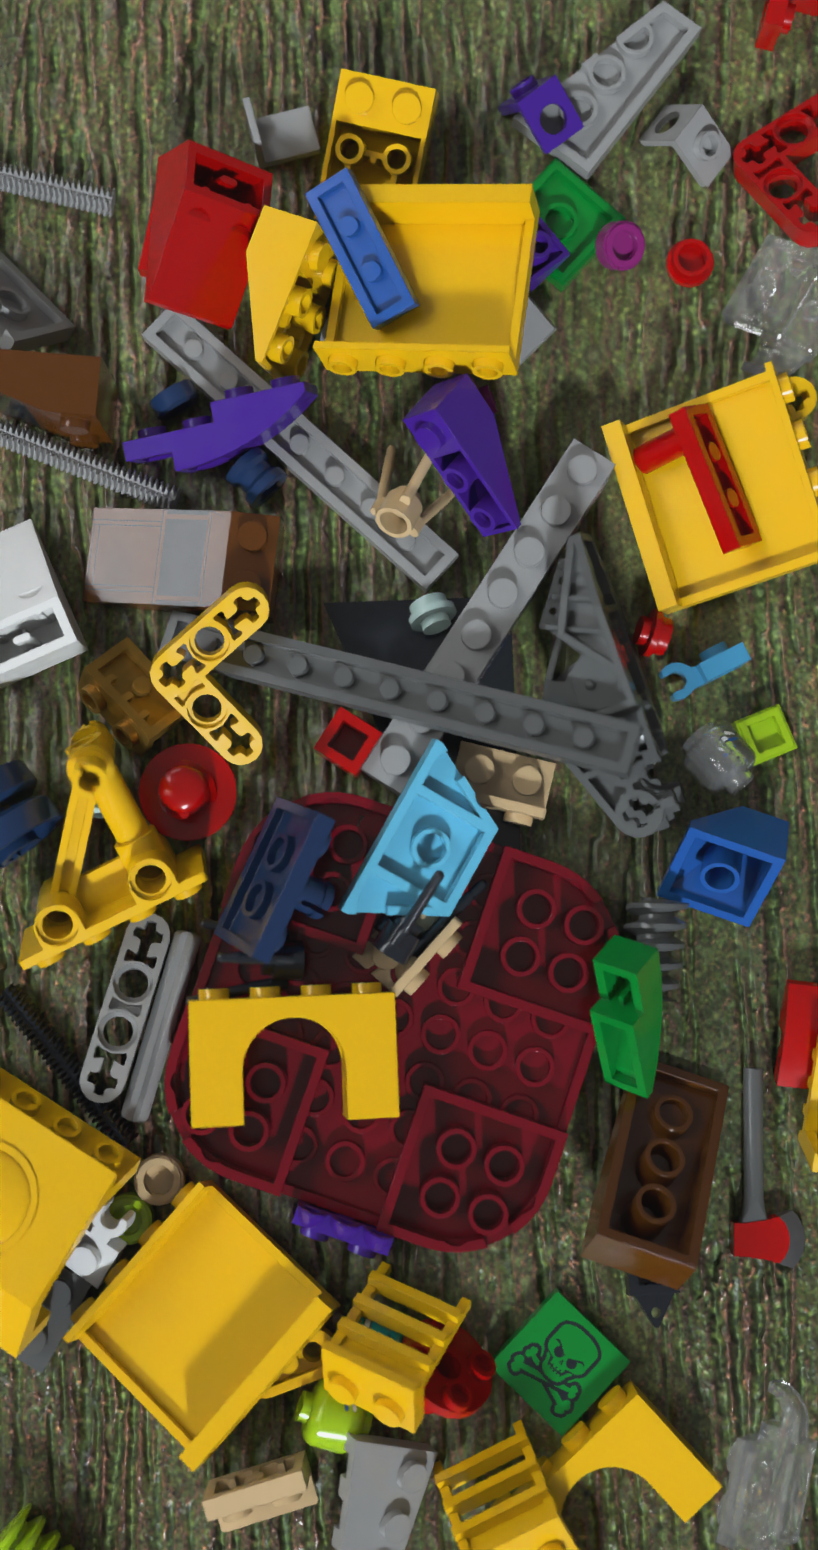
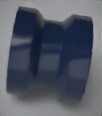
[226,446,287,508]

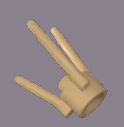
[370,445,455,538]

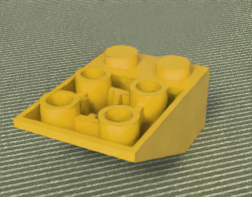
[314,68,440,219]
[246,205,338,379]

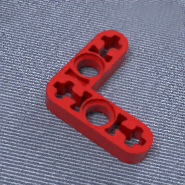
[733,93,818,248]

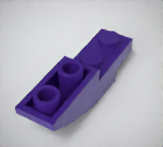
[122,375,318,473]

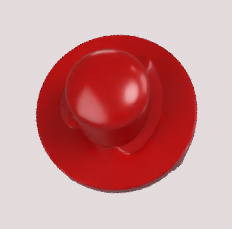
[139,743,238,841]
[402,1318,496,1419]

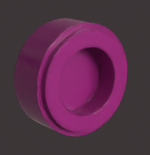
[595,221,645,271]

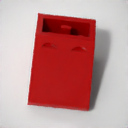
[144,139,273,329]

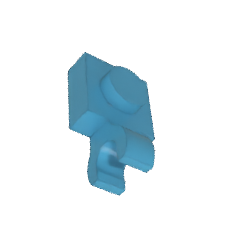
[658,641,751,702]

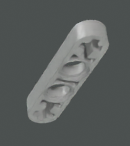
[79,914,171,1103]

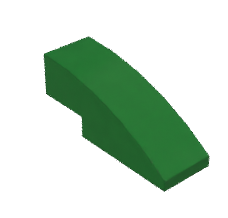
[589,935,663,1098]

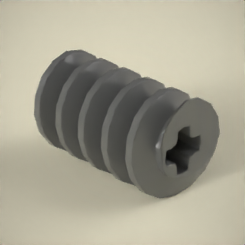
[623,897,690,1002]

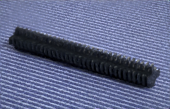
[0,982,139,1147]

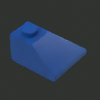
[656,806,789,927]

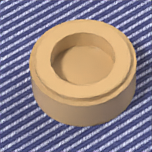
[134,1153,186,1206]

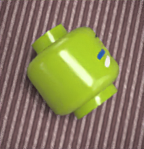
[295,1378,373,1455]

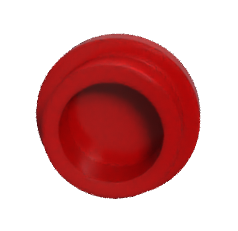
[666,239,714,288]
[633,609,673,657]

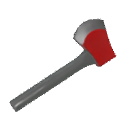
[730,1067,806,1268]

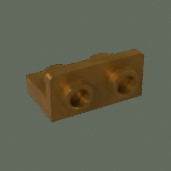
[77,636,184,757]

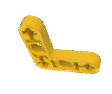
[150,581,269,765]

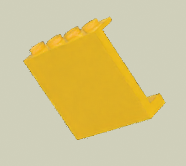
[313,184,540,380]
[601,361,818,615]
[63,1180,341,1472]

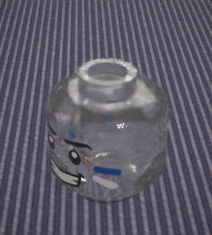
[682,722,756,796]

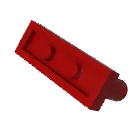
[633,403,762,554]

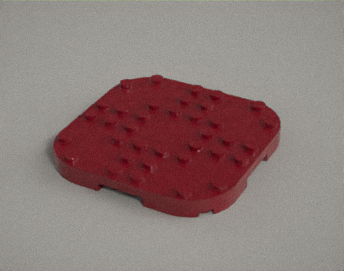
[165,792,619,1253]

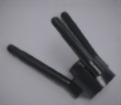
[372,870,487,965]
[185,918,305,1005]

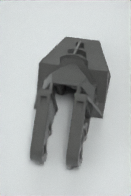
[539,532,686,838]

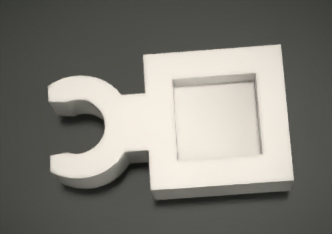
[65,1197,135,1289]

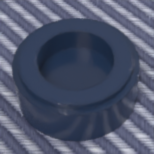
[149,379,199,421]

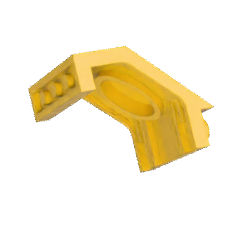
[0,1067,141,1358]

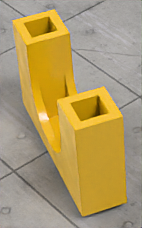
[188,982,399,1128]
[490,1379,722,1550]

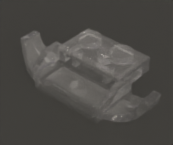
[722,234,818,377]
[716,1379,817,1550]

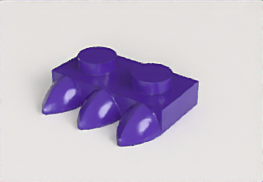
[292,1200,394,1258]

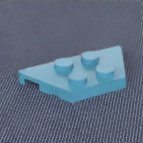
[337,738,498,917]

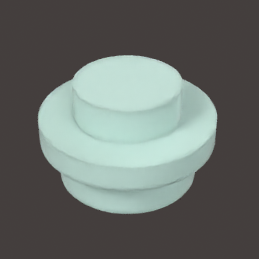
[409,592,457,635]

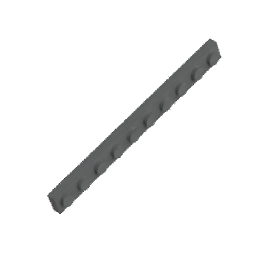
[159,610,644,779]

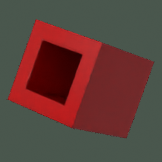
[313,706,383,780]

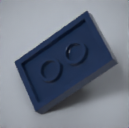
[213,797,335,964]

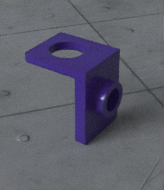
[497,74,584,154]

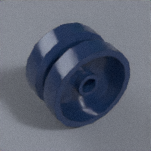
[0,759,64,870]

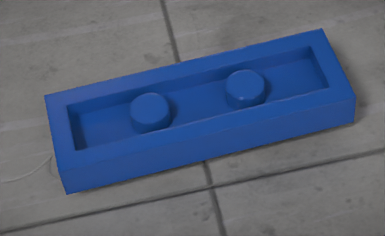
[305,167,420,330]

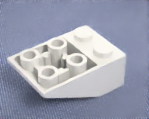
[0,519,89,689]

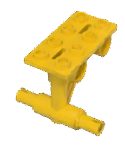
[18,720,208,970]

